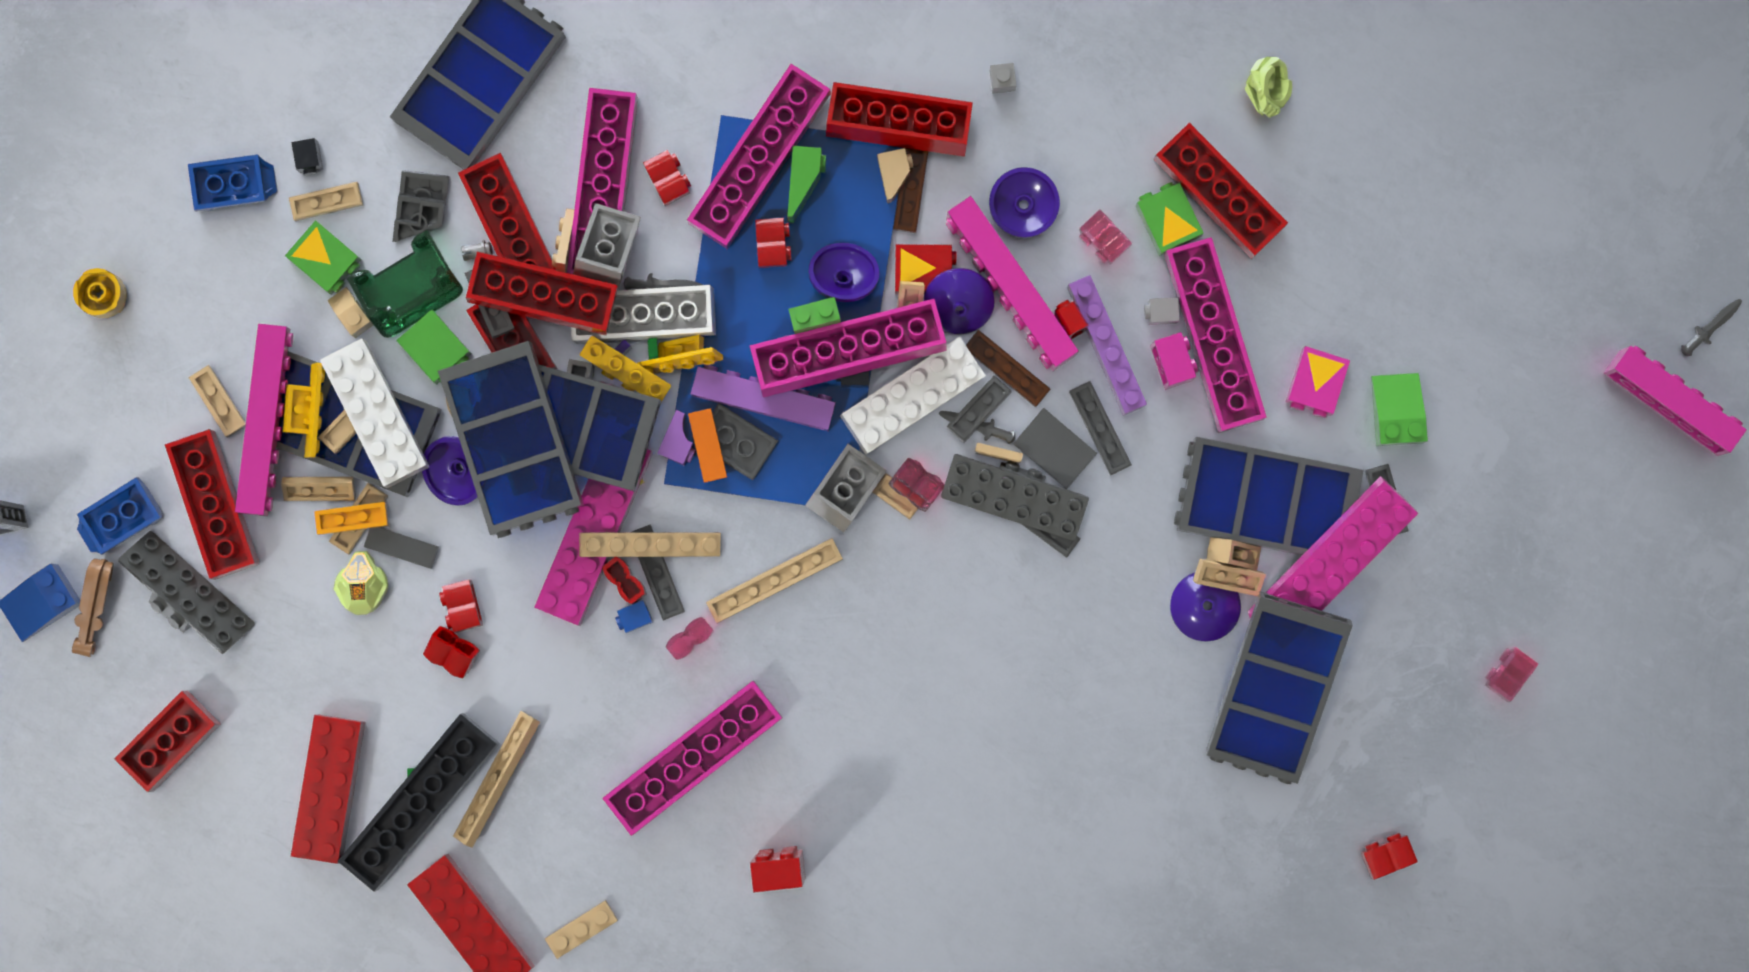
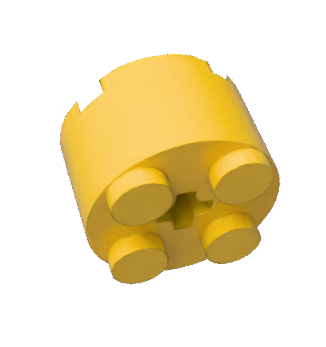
[73,268,127,318]

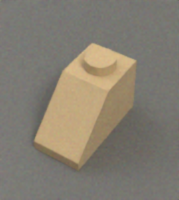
[877,148,913,203]
[327,287,374,338]
[1206,537,1261,570]

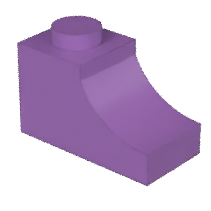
[657,410,696,466]

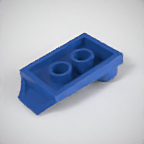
[188,154,277,212]
[77,477,163,555]

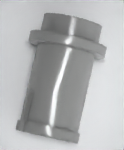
[461,240,493,261]

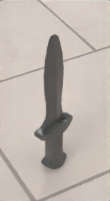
[623,273,703,290]
[1681,299,1742,356]
[939,411,1015,444]

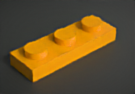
[314,502,389,535]

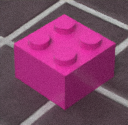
[1150,332,1198,390]

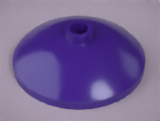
[989,167,1060,238]
[808,243,879,302]
[924,268,995,334]
[422,436,486,506]
[1170,573,1241,642]

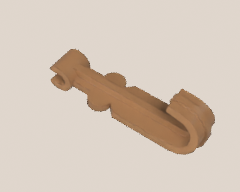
[72,558,114,657]

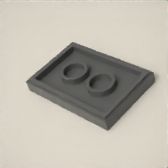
[693,403,778,481]
[1013,408,1097,489]

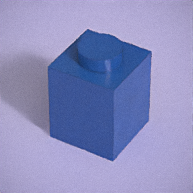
[615,600,653,633]

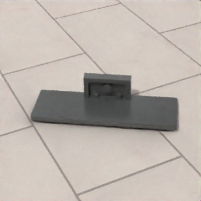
[941,454,1089,541]
[118,531,254,654]

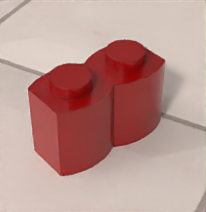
[643,150,691,206]
[755,218,791,268]
[1054,300,1089,340]
[602,557,647,604]
[439,579,483,633]
[423,626,480,679]
[1361,833,1418,880]

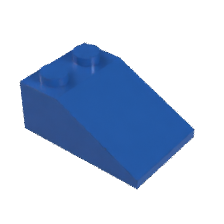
[0,563,80,642]

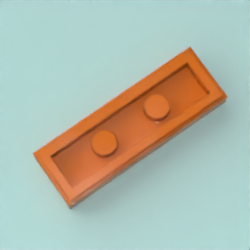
[688,408,727,483]

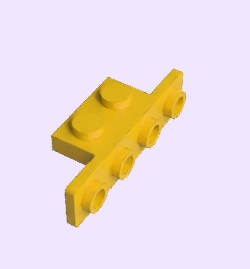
[637,335,723,374]
[580,336,671,402]
[283,363,325,458]

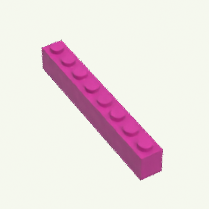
[235,323,293,516]

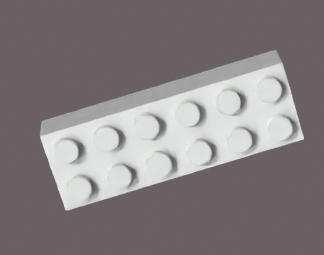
[571,285,716,344]
[840,336,986,455]
[320,338,430,489]

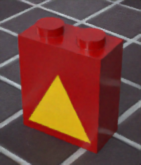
[895,244,957,294]

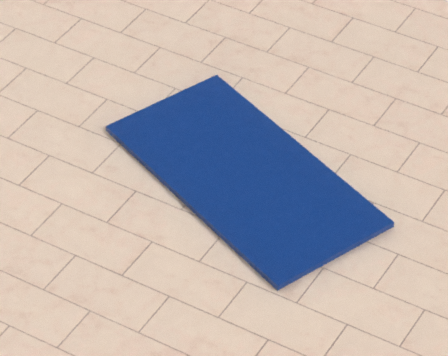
[664,115,903,506]

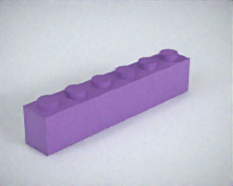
[1067,275,1147,416]
[691,365,836,432]

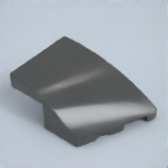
[392,170,449,242]

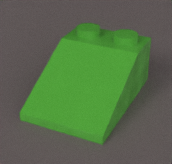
[788,146,826,224]
[1371,373,1428,446]

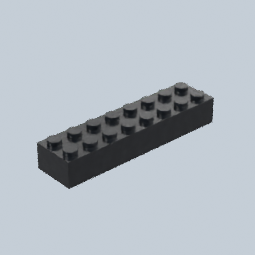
[338,713,500,892]

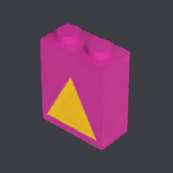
[1285,346,1350,418]

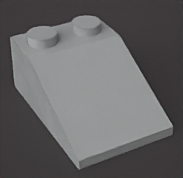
[573,203,641,289]
[805,444,887,532]

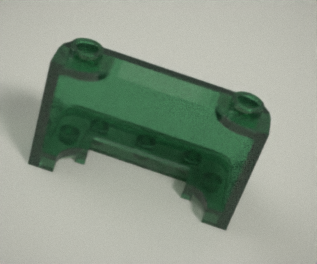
[347,230,463,338]

